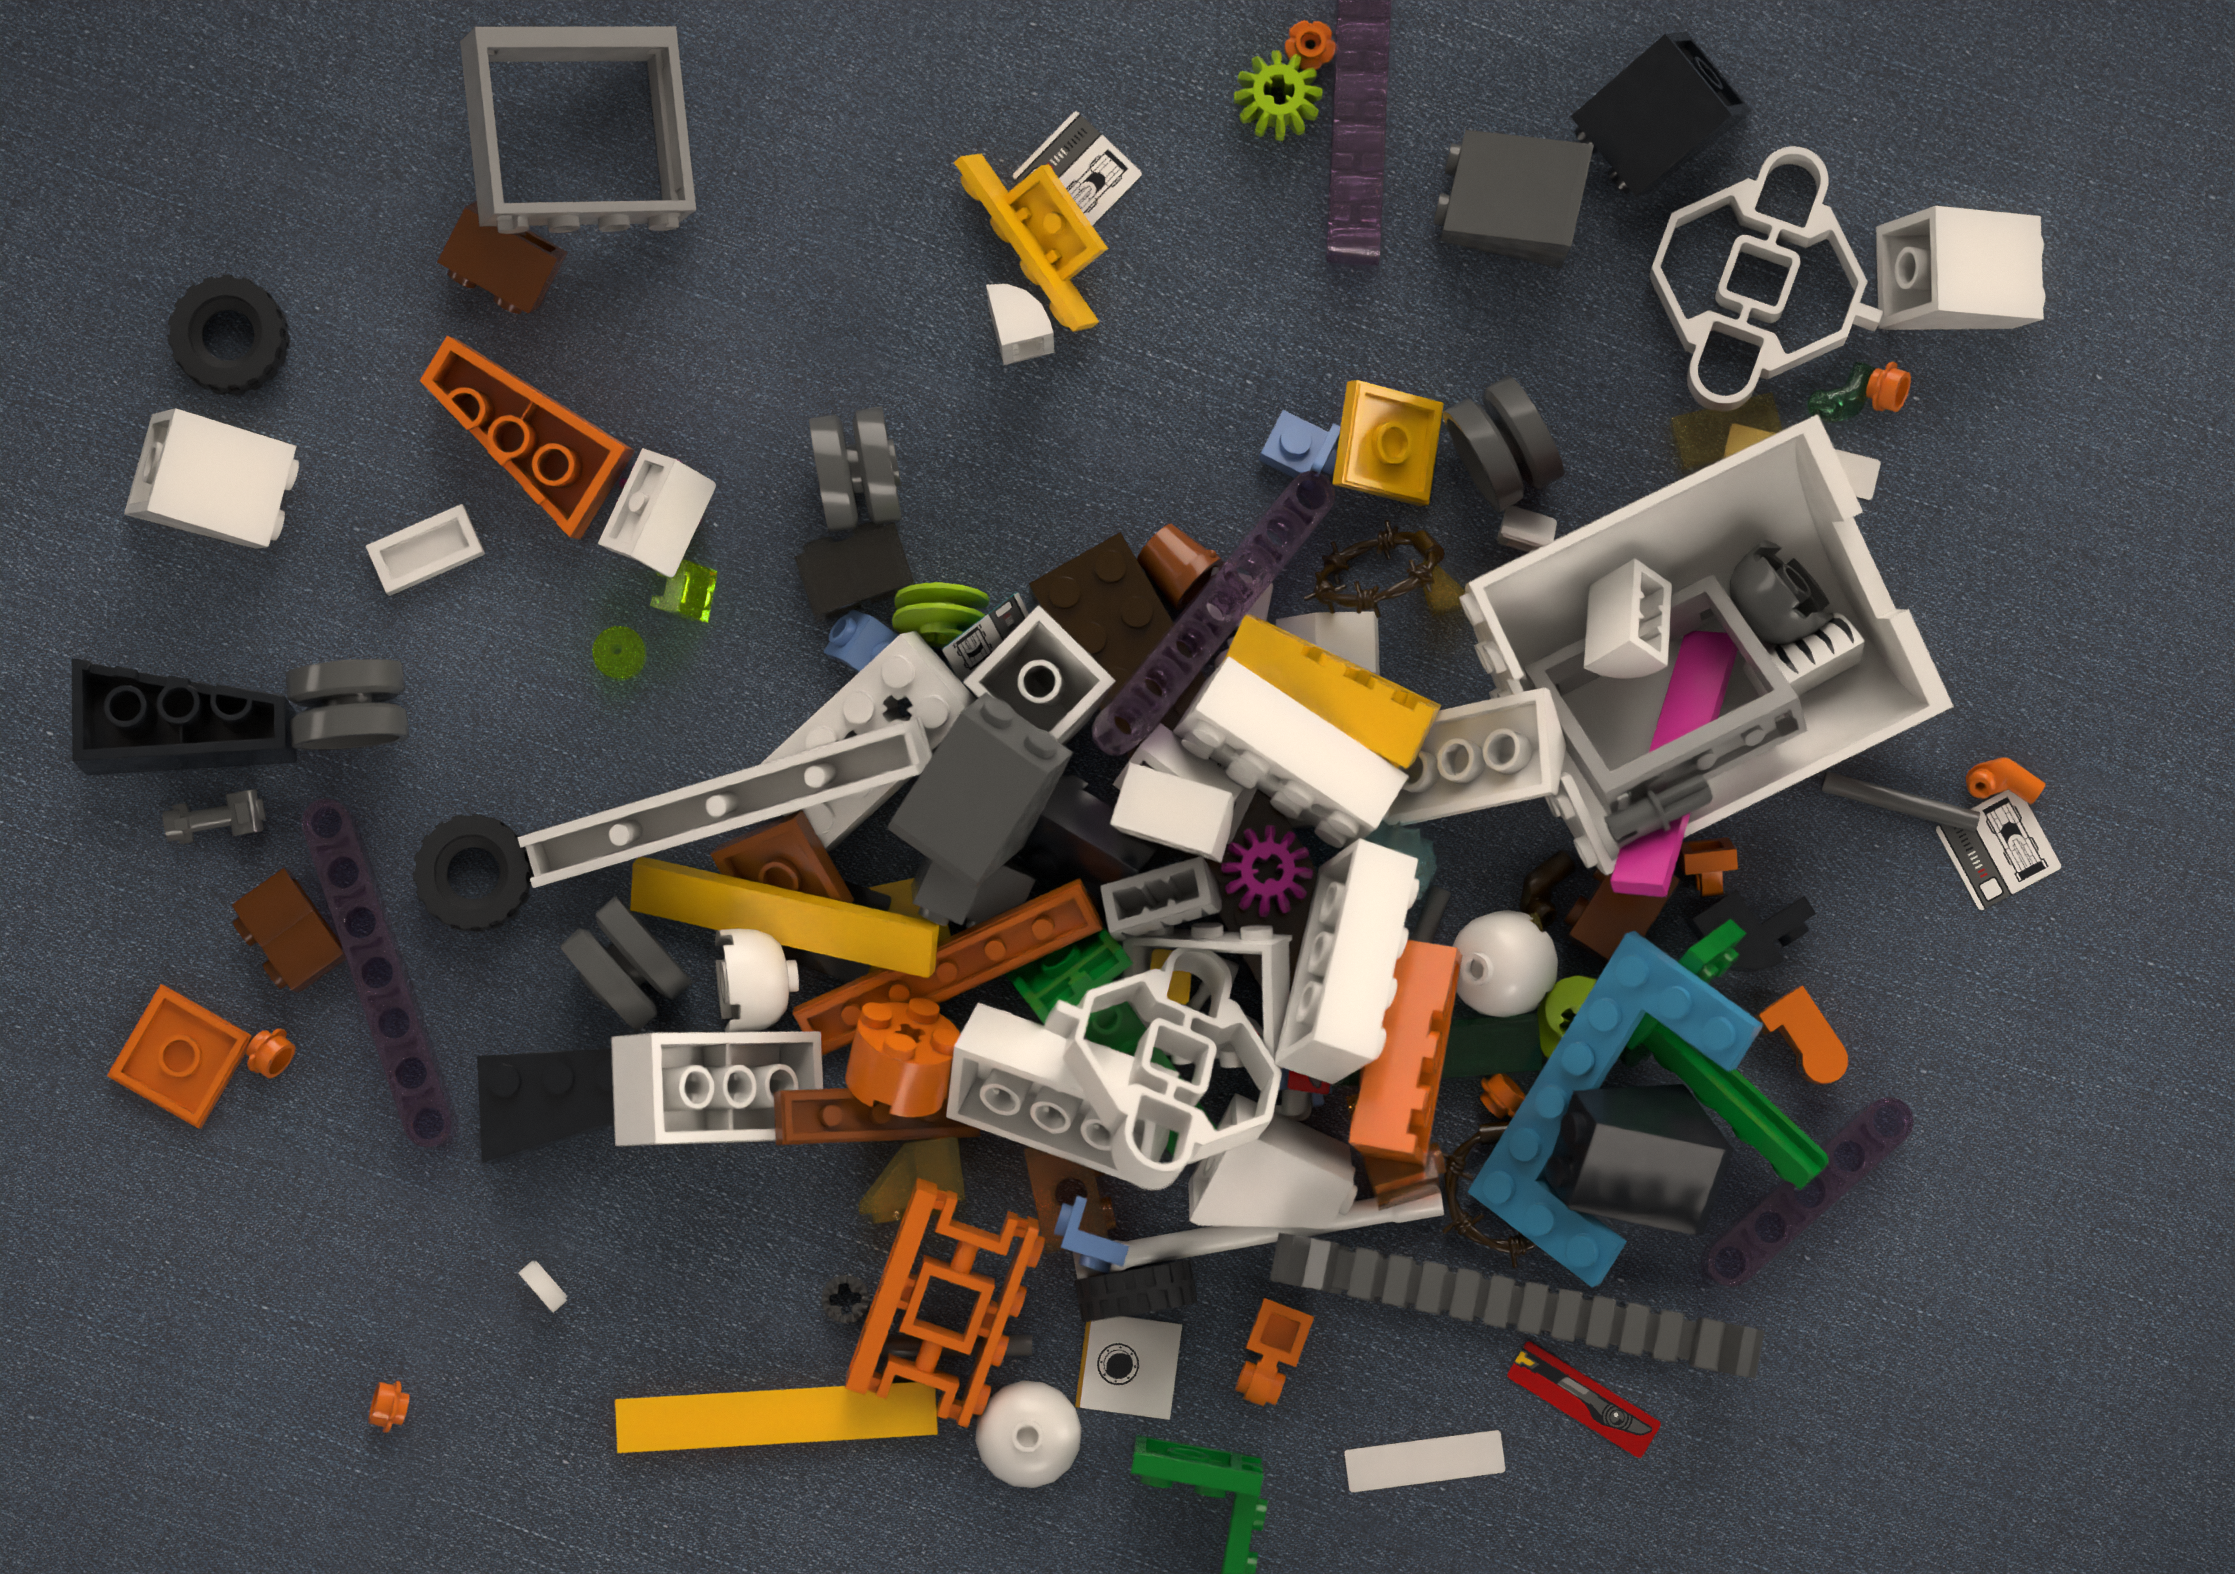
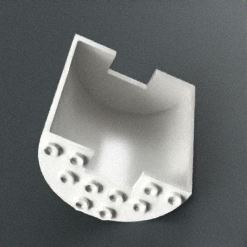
[1459,414,1954,875]

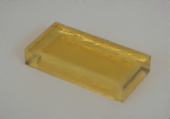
[1669,392,1782,470]

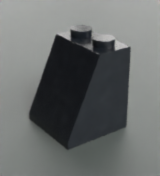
[1570,32,1752,197]
[1545,1084,1734,1235]

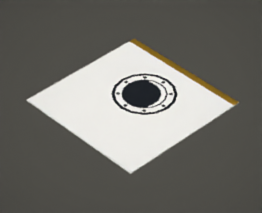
[1075,1316,1182,1420]

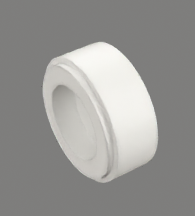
[518,1261,567,1313]

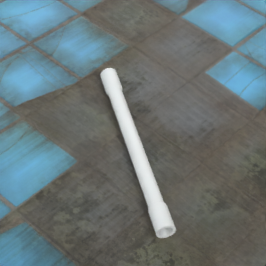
[1073,1184,1444,1279]

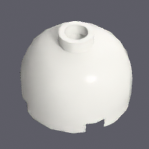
[1452,910,1558,1018]
[715,928,799,1032]
[975,1381,1082,1488]

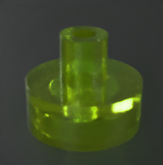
[592,626,647,680]

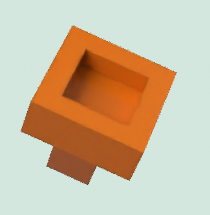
[1677,837,1738,897]

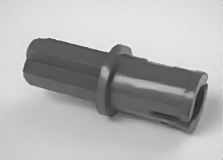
[1604,775,1713,849]

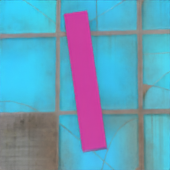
[1610,631,1738,897]

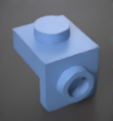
[824,610,899,673]
[1054,1196,1129,1274]

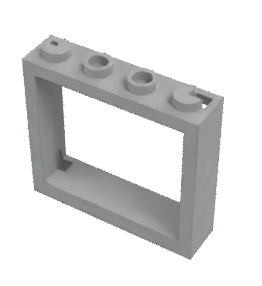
[460,27,696,234]
[1524,574,1807,815]

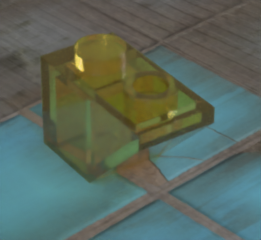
[858,1136,967,1224]

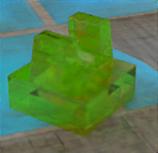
[650,560,718,623]

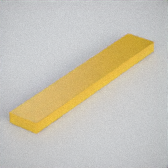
[630,856,939,978]
[615,1382,938,1453]

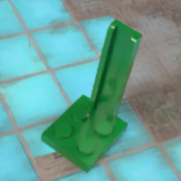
[1626,919,1829,1190]
[1005,927,1217,1158]
[1131,1435,1268,1574]

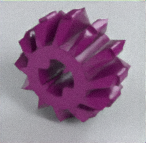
[1221,825,1313,917]

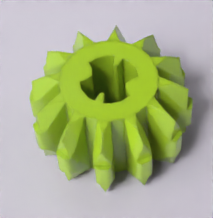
[1234,50,1323,141]

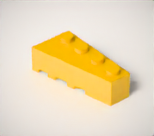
[1222,614,1442,768]

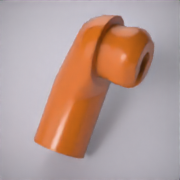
[1966,757,2046,805]

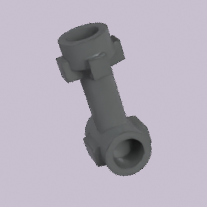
[163,789,267,844]

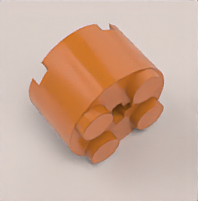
[845,997,961,1117]

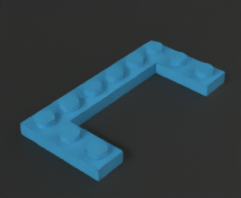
[1468,931,1763,1287]

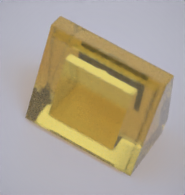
[1421,560,1465,617]

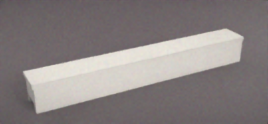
[517,717,932,888]

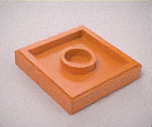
[107,984,255,1129]

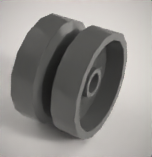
[1443,375,1565,513]
[809,406,902,532]
[285,659,409,750]
[560,896,694,1032]

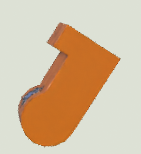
[1753,985,1848,1085]

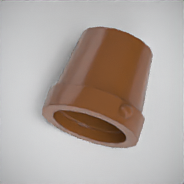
[1137,523,1223,610]

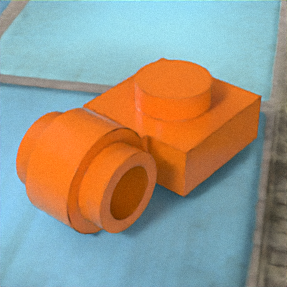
[1235,1298,1314,1406]

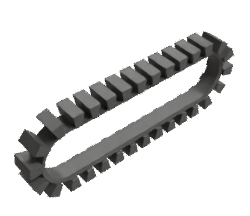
[1270,1233,1765,1379]

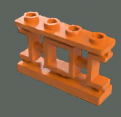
[845,1177,1045,1428]

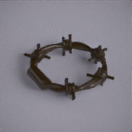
[1303,520,1445,618]
[1436,1120,1537,1268]

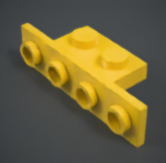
[954,154,1108,332]

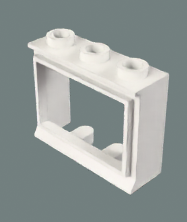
[1123,922,1292,1069]

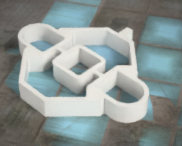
[1649,146,1883,412]
[1043,948,1282,1190]

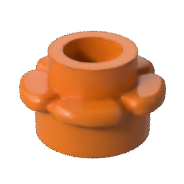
[1285,20,1336,70]
[1866,362,1911,412]
[246,1028,296,1079]
[1479,1070,1526,1119]
[368,1380,410,1433]

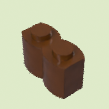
[232,868,350,994]

